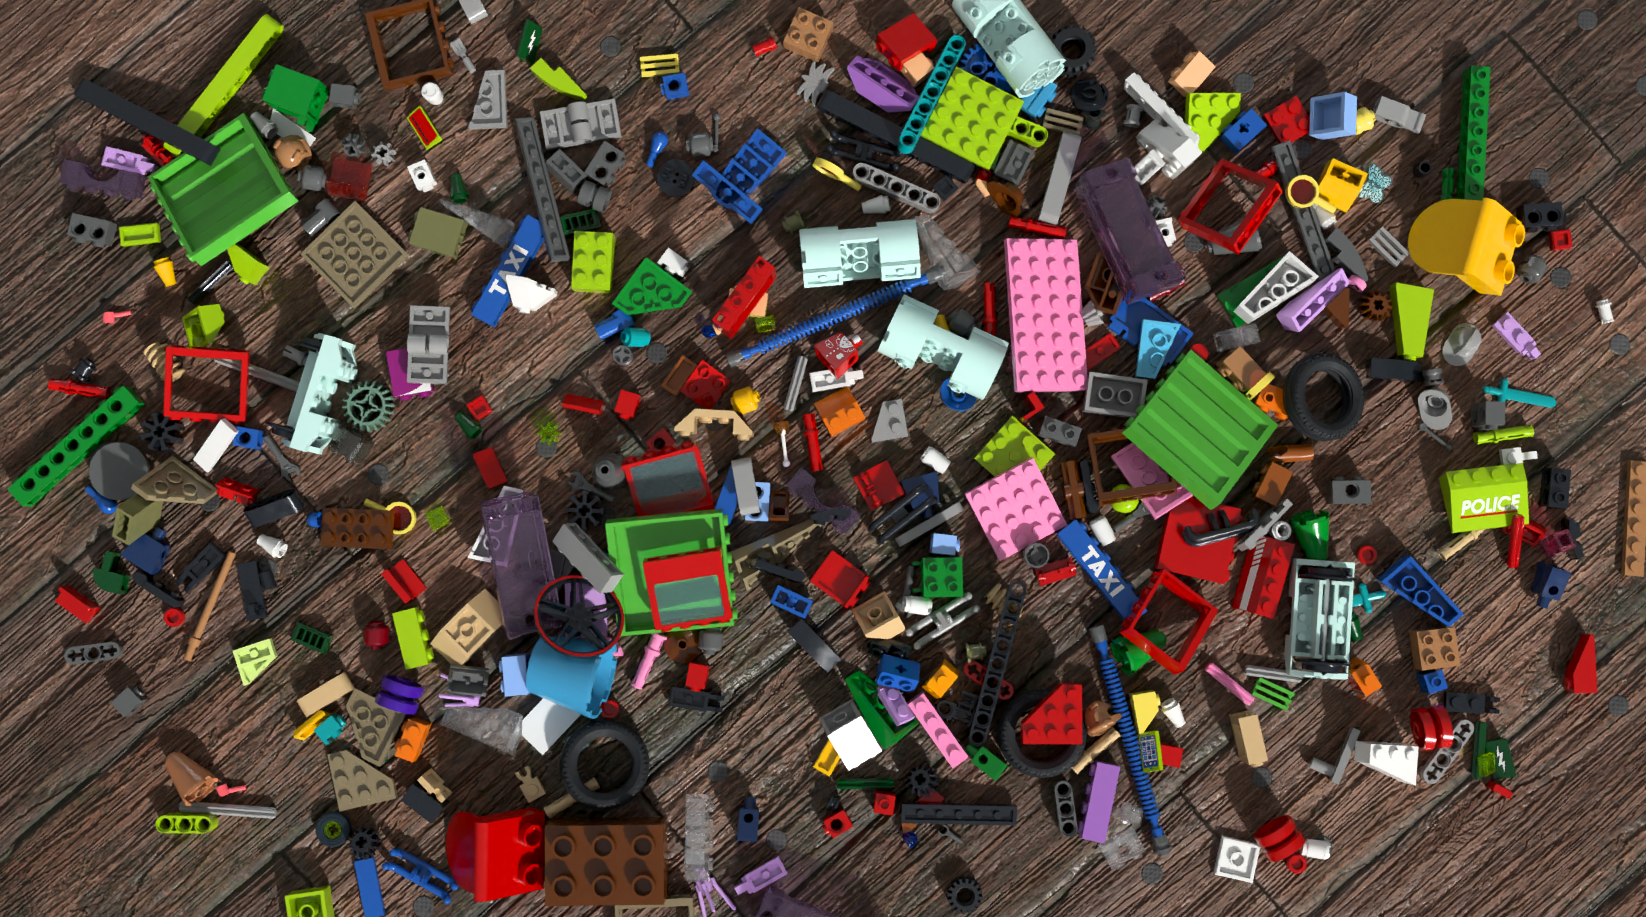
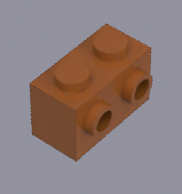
[1251,462,1293,507]

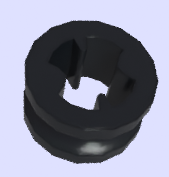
[826,792,841,812]

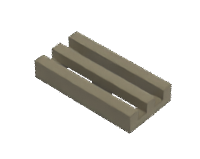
[1042,108,1084,135]

